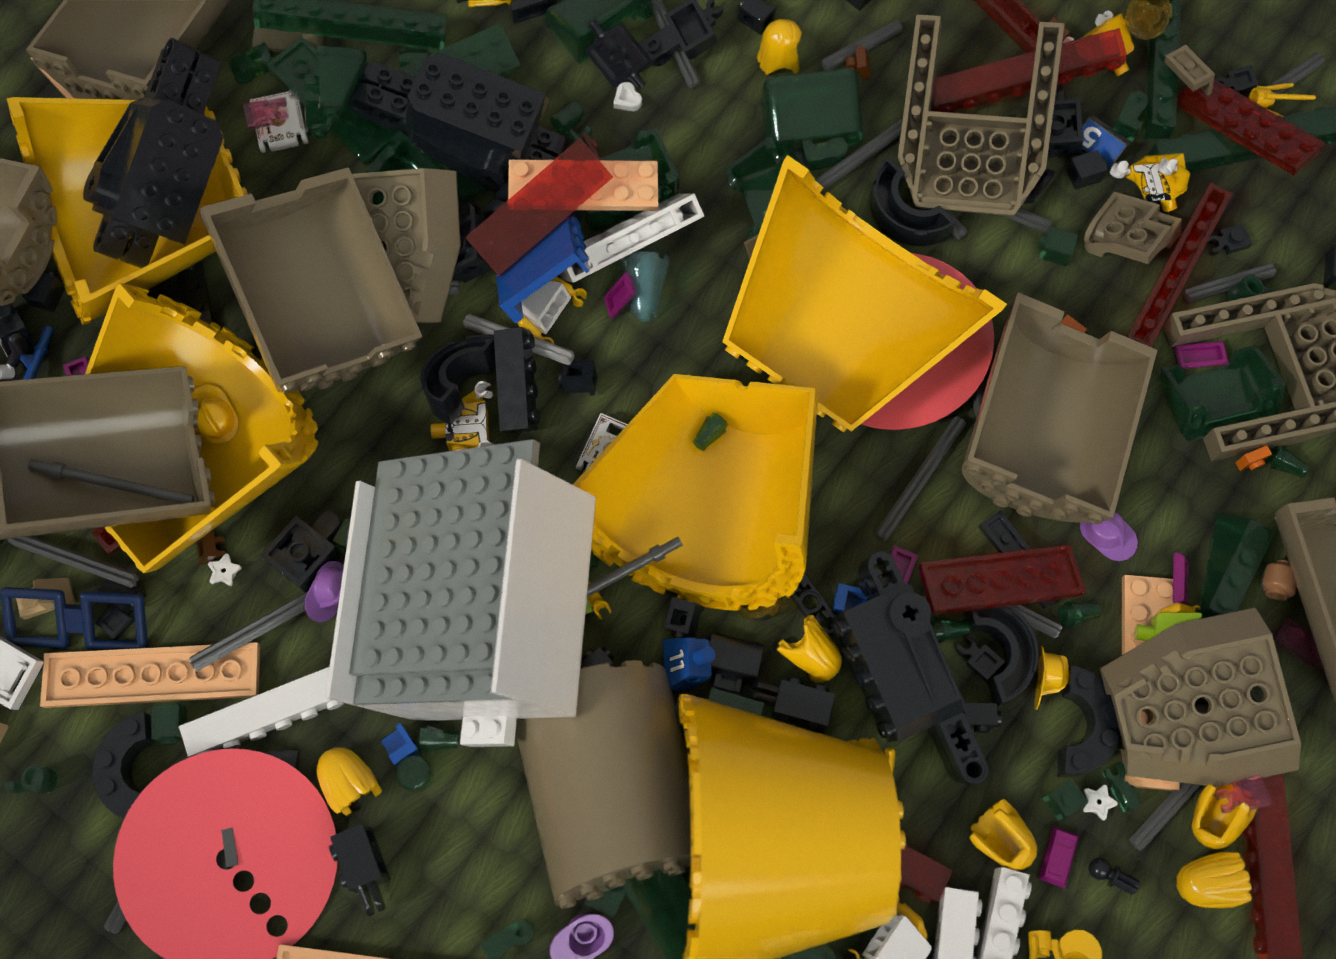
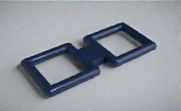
[0,587,148,650]

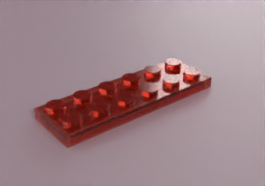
[1173,79,1326,176]
[465,138,613,276]
[918,545,1086,615]

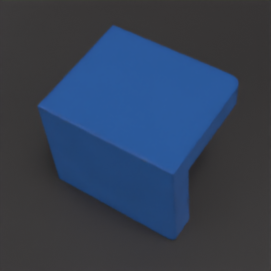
[832,583,868,615]
[382,723,421,768]

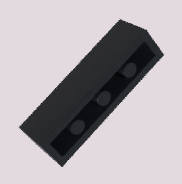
[494,327,540,434]

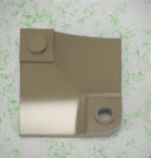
[1084,192,1182,264]

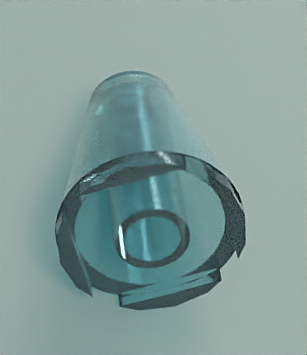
[621,252,670,322]

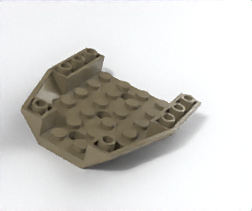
[352,168,461,324]
[1100,608,1301,787]

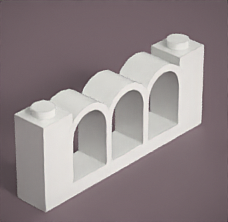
[559,194,704,283]

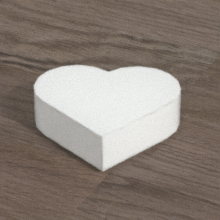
[613,82,642,111]

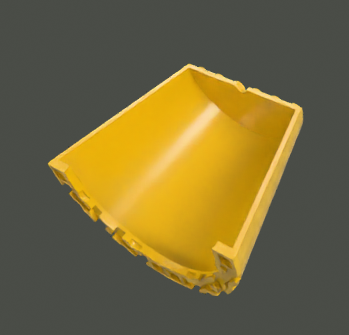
[6,97,248,325]
[722,155,1007,432]
[85,283,318,573]
[573,374,817,611]
[678,694,906,959]

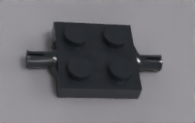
[584,19,651,90]

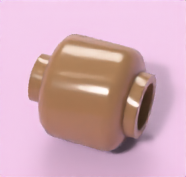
[1261,560,1297,601]

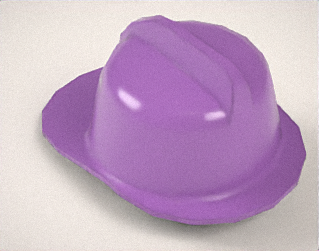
[1080,512,1138,561]
[305,561,344,622]
[550,913,614,959]

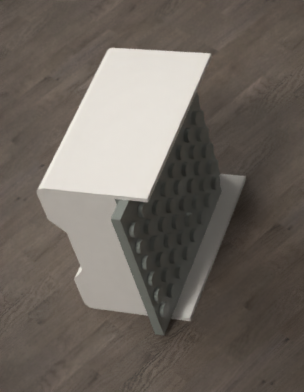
[325,439,596,747]

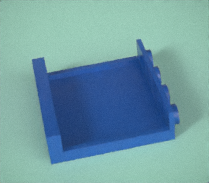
[495,210,589,324]

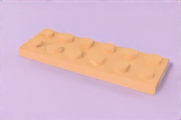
[508,160,658,211]

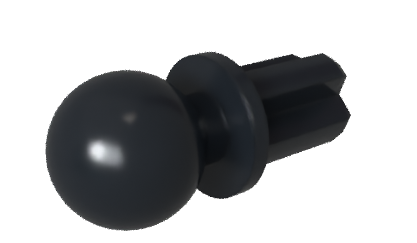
[1088,858,1140,895]

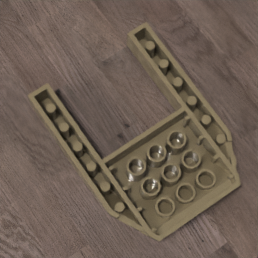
[898,15,1065,216]
[1163,283,1336,462]

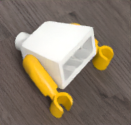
[517,276,587,344]
[848,895,931,959]

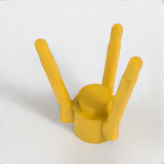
[1249,83,1316,121]
[1028,931,1062,959]

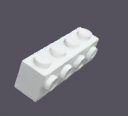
[976,867,1032,959]

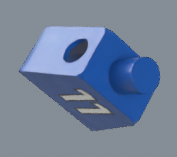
[663,638,716,691]

